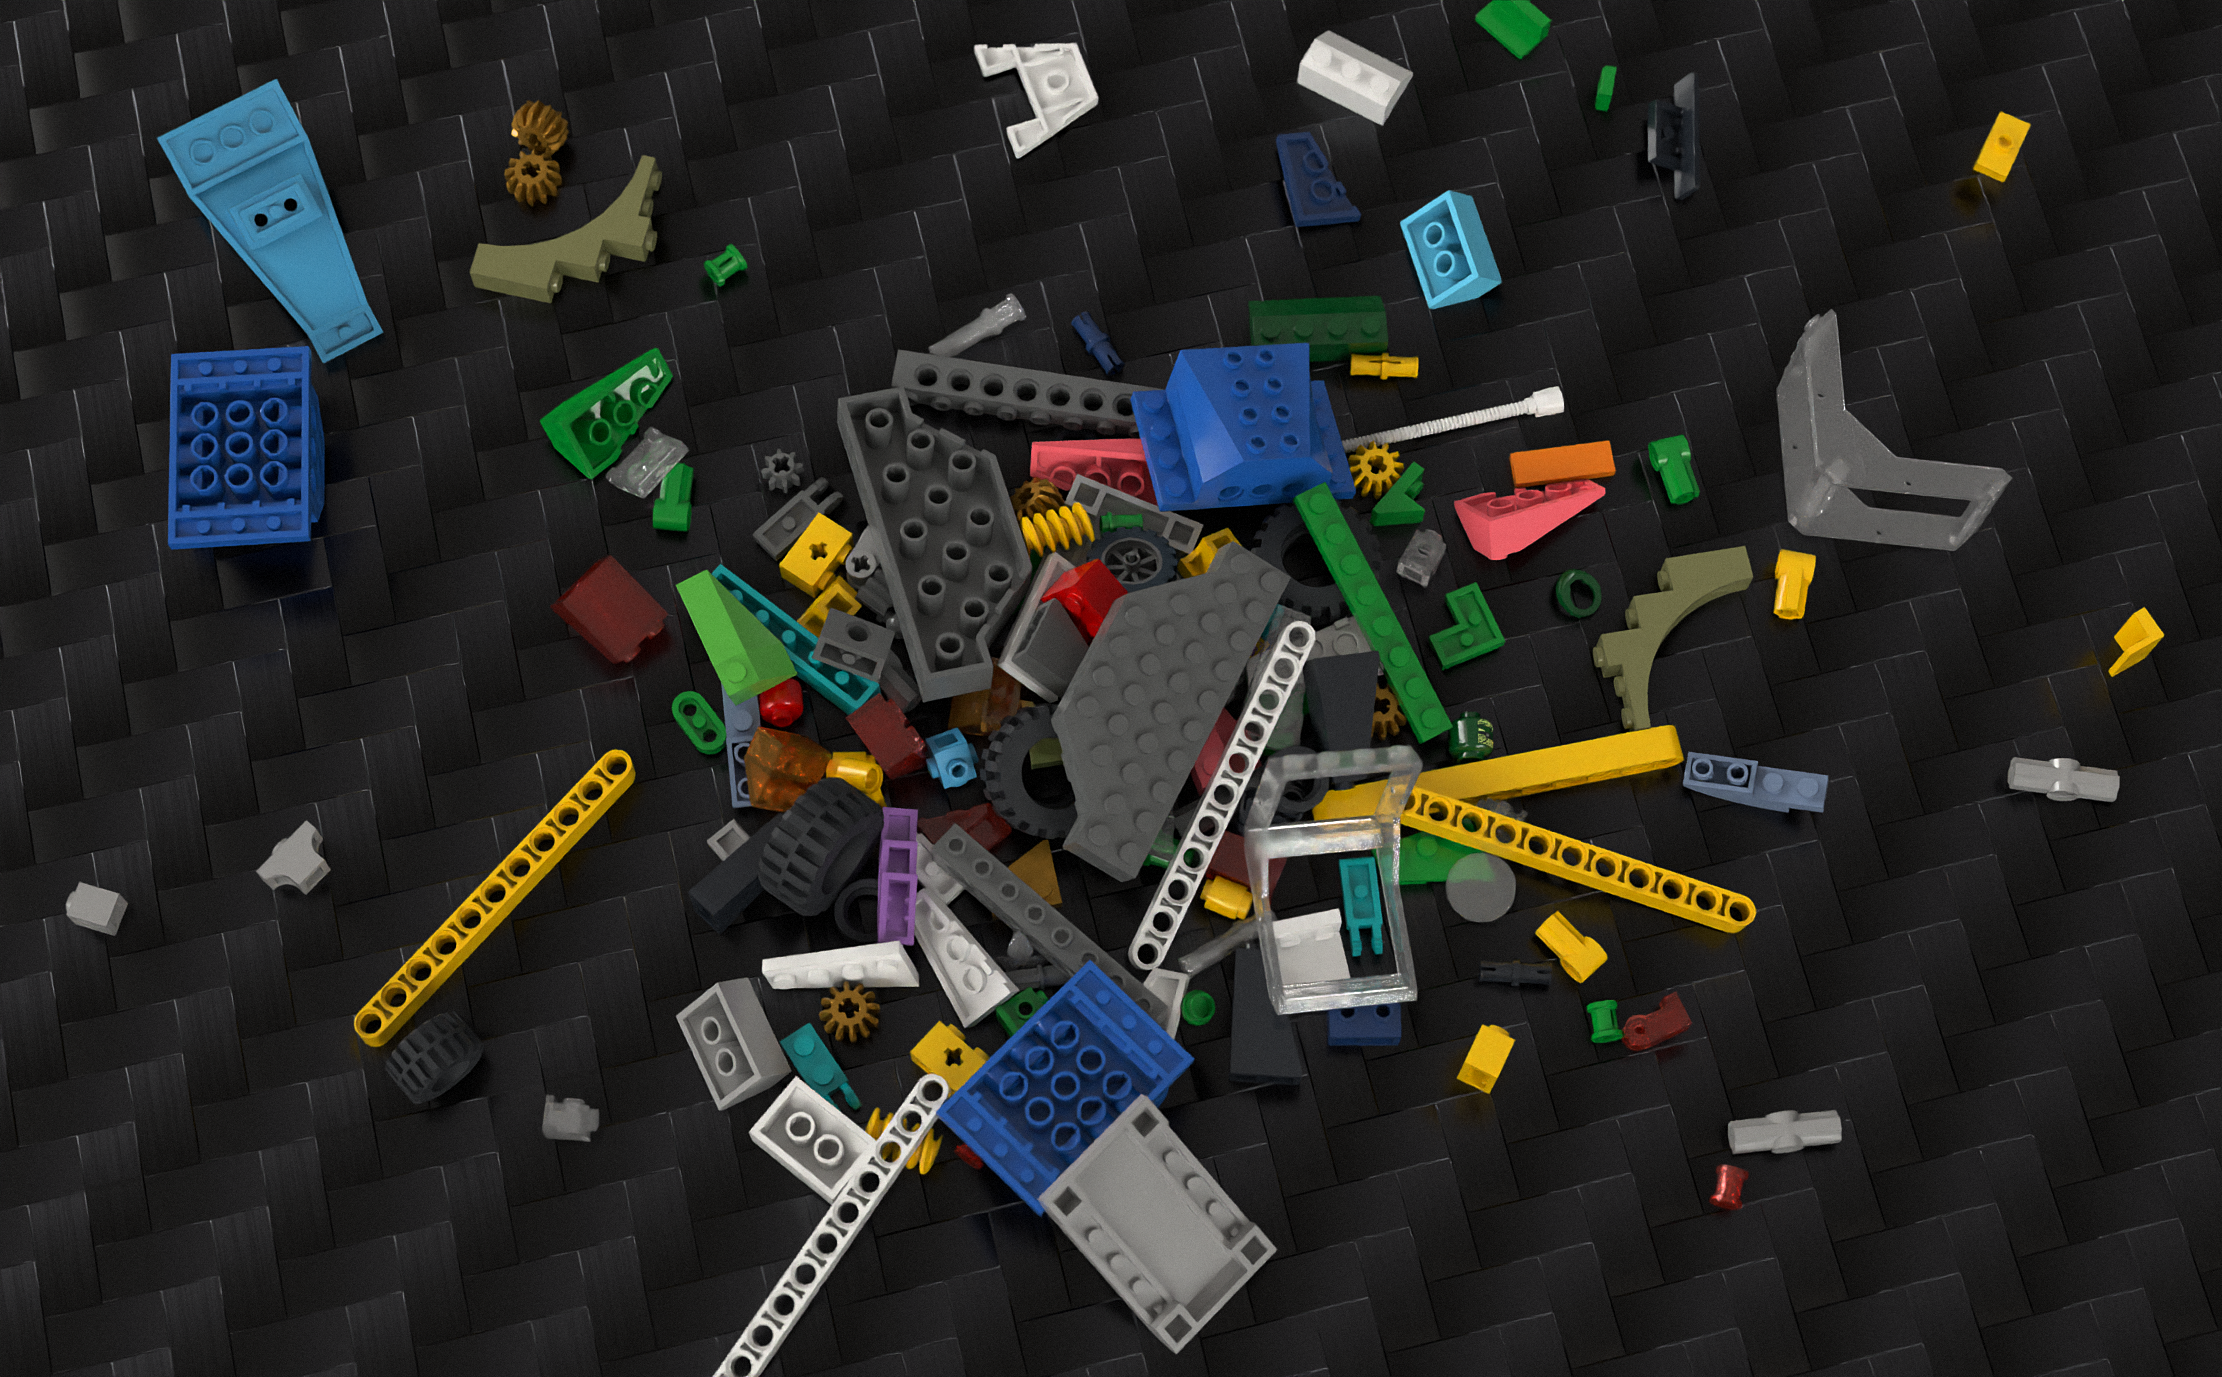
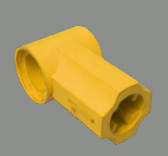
[1773,549,1816,620]
[836,757,887,809]
[1535,911,1608,983]

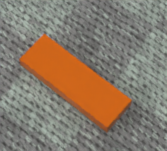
[1509,441,1616,488]

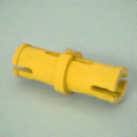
[1350,353,1418,379]

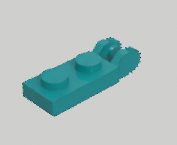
[1339,857,1383,956]
[780,1022,862,1113]

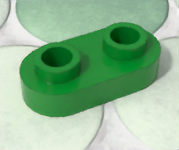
[672,691,727,754]

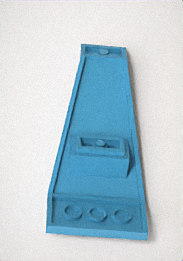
[157,79,383,363]

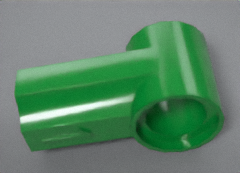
[1648,434,1700,504]
[653,462,694,532]

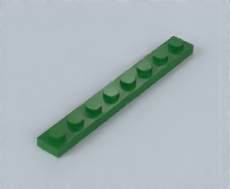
[1293,482,1453,744]

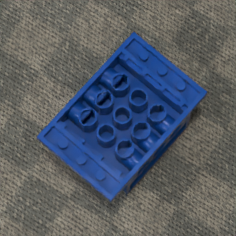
[1130,343,1356,512]
[168,346,325,550]
[936,960,1194,1217]

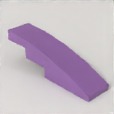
[877,807,918,946]

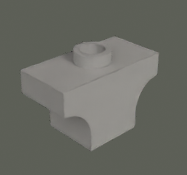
[256,820,331,895]

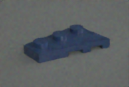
[1276,132,1361,227]

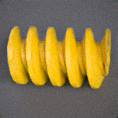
[1020,502,1095,558]
[865,1107,943,1175]

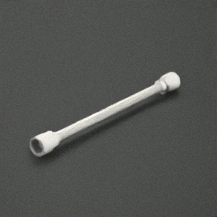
[1342,386,1564,454]

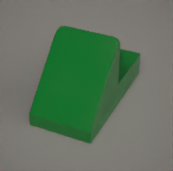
[1370,462,1425,526]

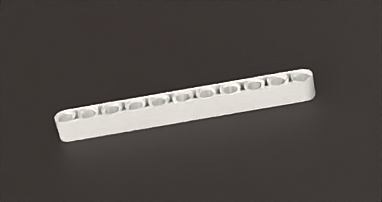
[1128,621,1316,970]
[713,1074,951,1377]

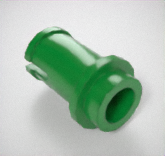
[1099,512,1143,536]

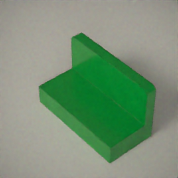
[1475,0,1551,59]

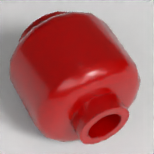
[758,678,804,727]

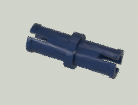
[1071,311,1125,376]

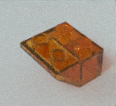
[948,657,1024,736]
[744,726,832,813]

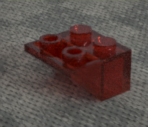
[846,693,929,780]

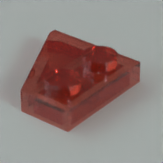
[917,803,1012,851]

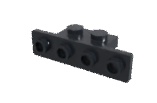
[1648,72,1701,200]

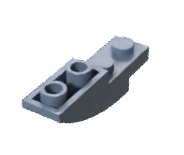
[721,682,768,808]
[1683,752,1829,813]

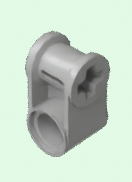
[846,525,881,591]

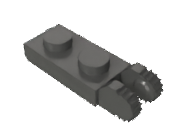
[752,477,843,561]

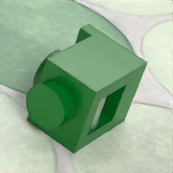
[995,986,1049,1038]

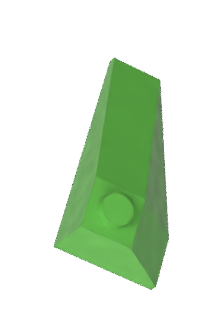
[676,570,798,705]

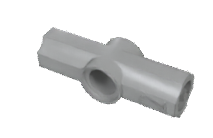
[2008,757,2120,802]
[1728,1110,1842,1154]

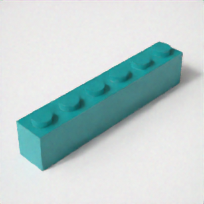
[712,564,882,724]

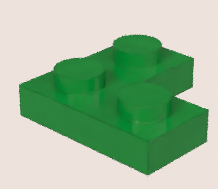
[1428,582,1505,670]

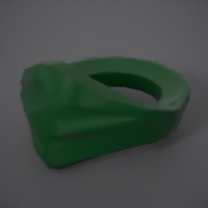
[1556,569,1602,618]

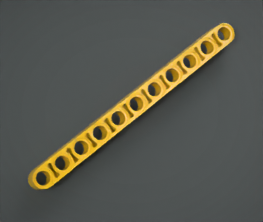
[1312,725,1684,834]
[354,749,636,1047]
[1384,784,1756,933]

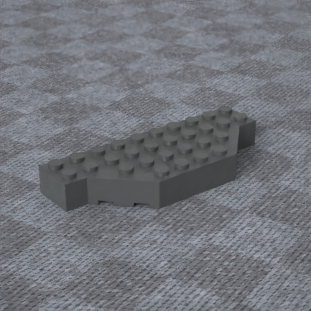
[837,386,1032,702]
[1051,541,1291,882]

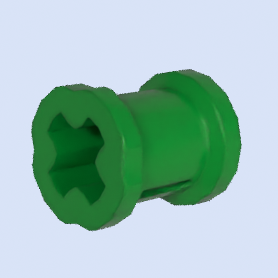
[703,244,748,287]
[1587,1000,1624,1043]

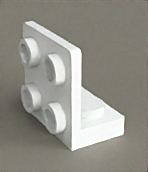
[1267,908,1351,1000]

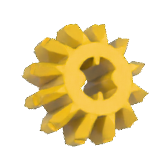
[1348,440,1404,500]

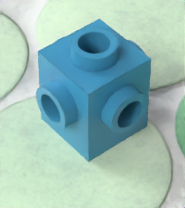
[925,727,978,789]

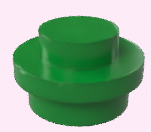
[1181,990,1215,1026]

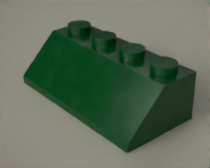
[1248,296,1388,362]

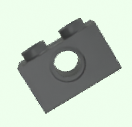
[812,607,895,682]

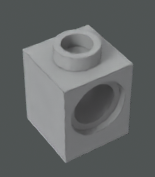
[66,882,128,936]

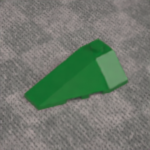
[539,348,673,479]

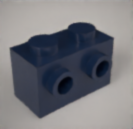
[1326,990,1401,1046]

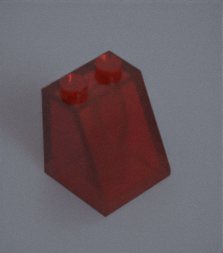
[550,555,668,664]

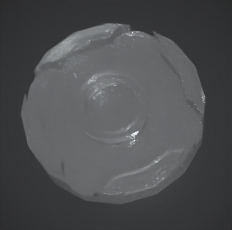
[1445,852,1516,922]

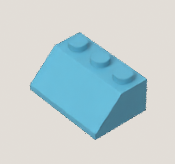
[1400,190,1502,309]

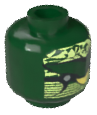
[1448,712,1493,765]

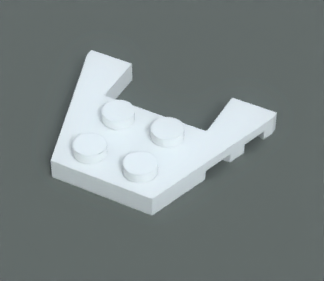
[975,43,1098,158]

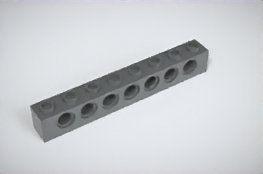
[891,350,1163,439]
[931,823,1168,1025]

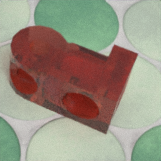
[1622,992,1692,1051]

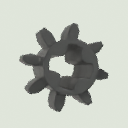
[761,449,804,493]

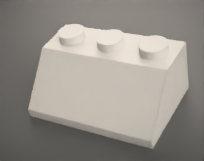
[1297,31,1413,126]
[749,1077,877,1205]

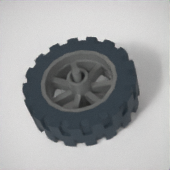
[1086,526,1177,593]

